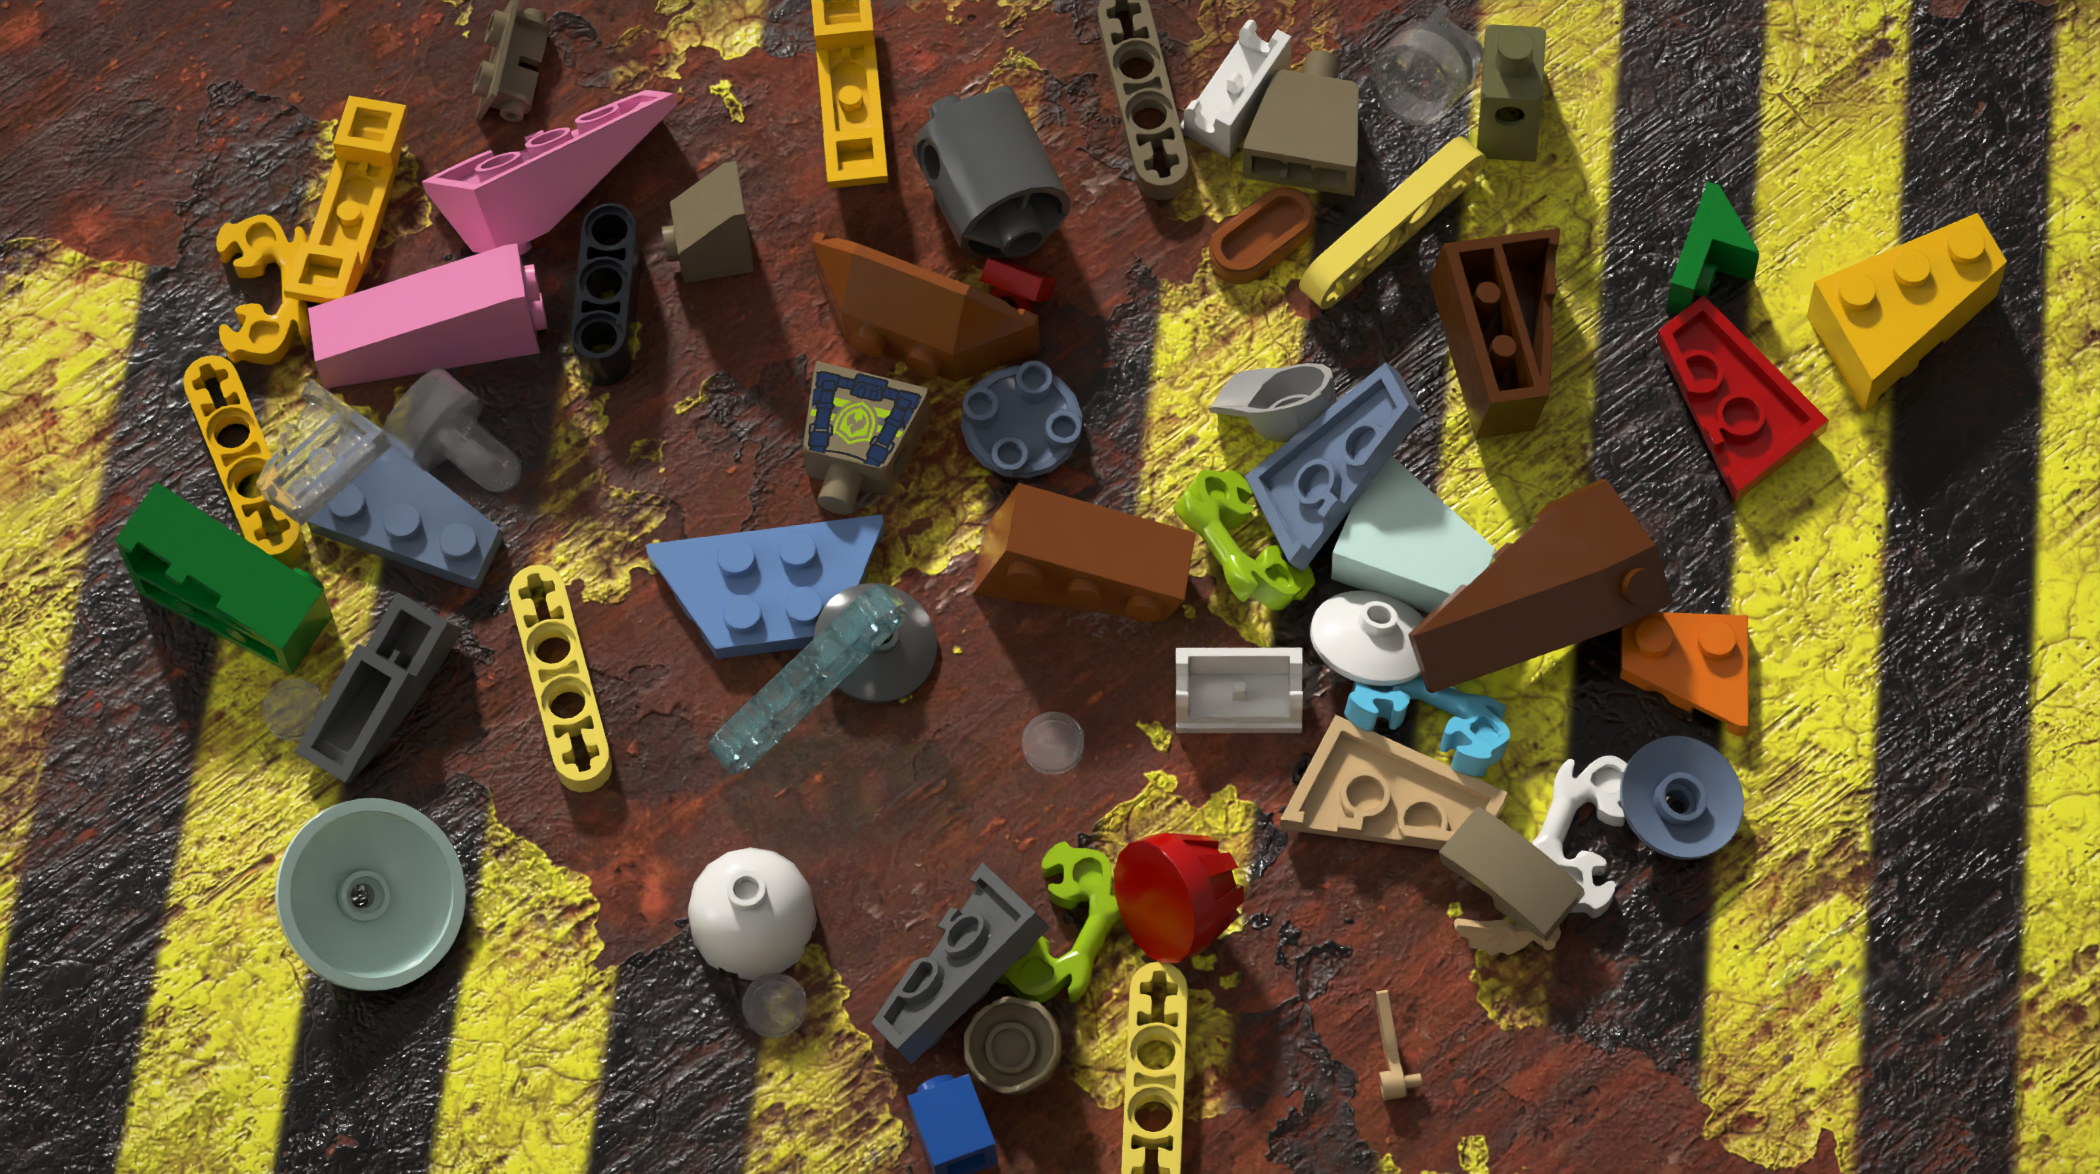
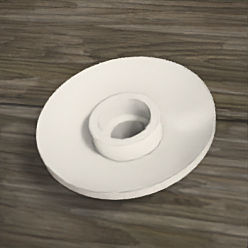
[1310,591,1424,686]

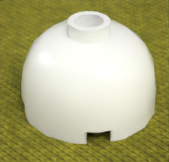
[688,847,817,980]

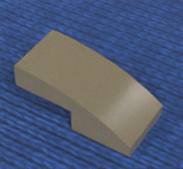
[1439,806,1585,941]

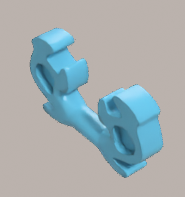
[1344,675,1510,777]

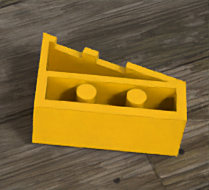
[1807,213,2007,414]

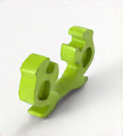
[1173,469,1315,610]
[996,841,1122,1003]

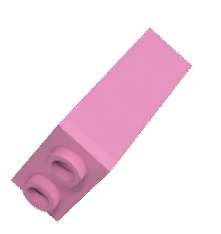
[308,243,548,389]

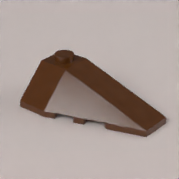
[1408,479,1674,694]

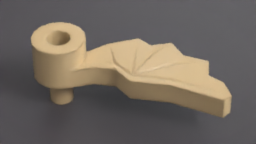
[1376,990,1422,1101]

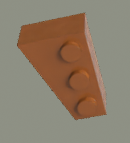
[972,483,1196,622]

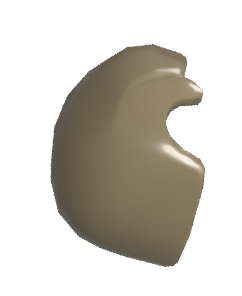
[964,996,1062,1095]

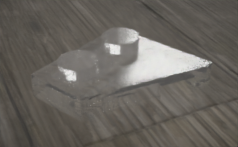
[256,380,392,526]

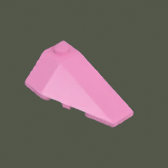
[422,90,677,255]

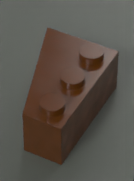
[1430,228,1560,439]

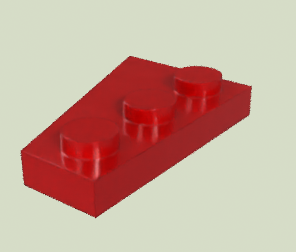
[1657,295,1829,502]

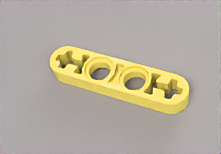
[1299,136,1486,309]
[509,565,612,793]
[1121,962,1188,1174]

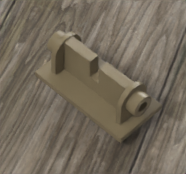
[472,0,550,122]

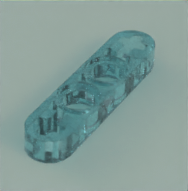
[708,583,908,775]

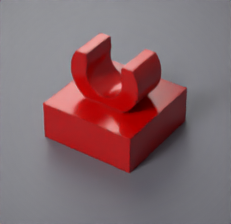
[979,257,1057,313]

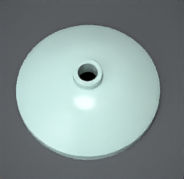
[275,798,466,991]

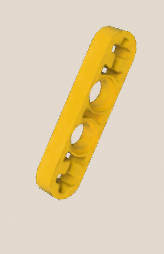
[183,355,305,566]

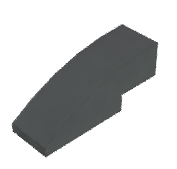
[295,593,463,784]

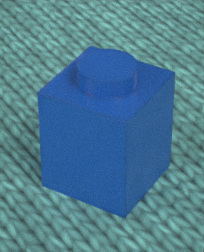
[907,1074,998,1174]

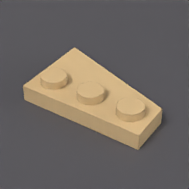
[1280,715,1508,850]

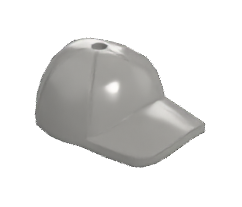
[1208,363,1336,442]

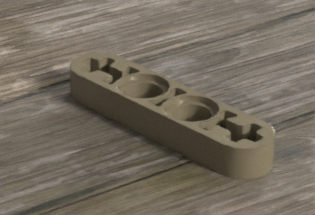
[1098,0,1189,200]

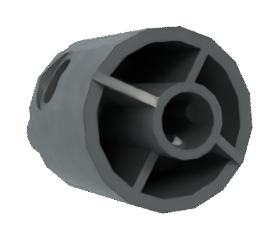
[913,86,1071,262]

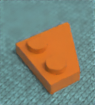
[1620,612,1748,736]

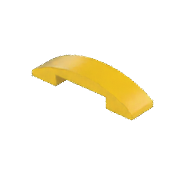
[811,0,888,189]
[284,96,408,304]

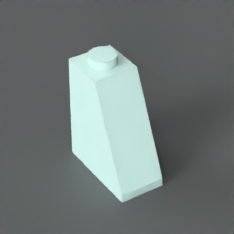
[1331,455,1496,613]

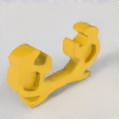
[216,215,312,365]

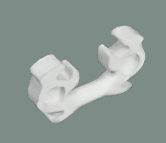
[1532,756,1627,918]

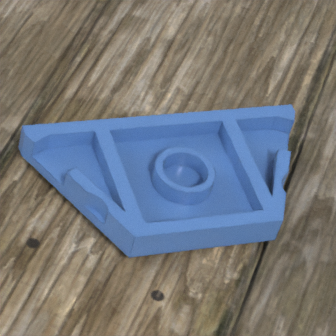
[646,514,885,659]

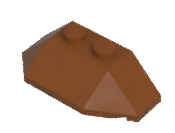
[812,232,1041,382]

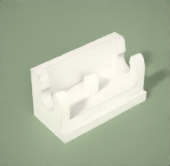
[1180,20,1291,159]
[1176,648,1303,733]

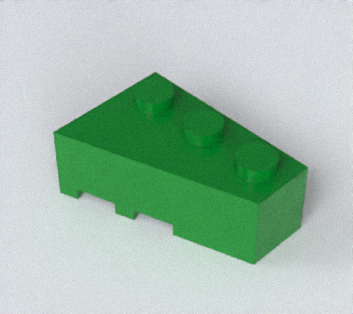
[114,481,333,675]

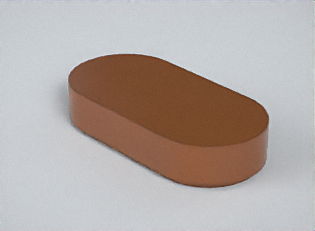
[1209,187,1315,284]

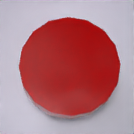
[1114,833,1244,964]

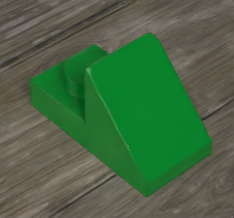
[1666,181,1759,315]

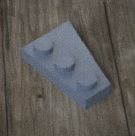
[1245,362,1422,572]
[307,419,503,591]

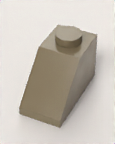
[662,161,755,283]

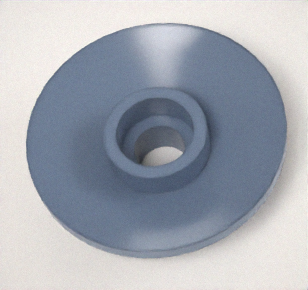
[1620,736,1744,860]

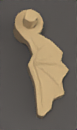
[1454,918,1561,956]

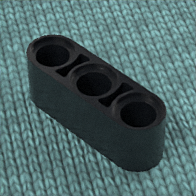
[571,203,642,387]

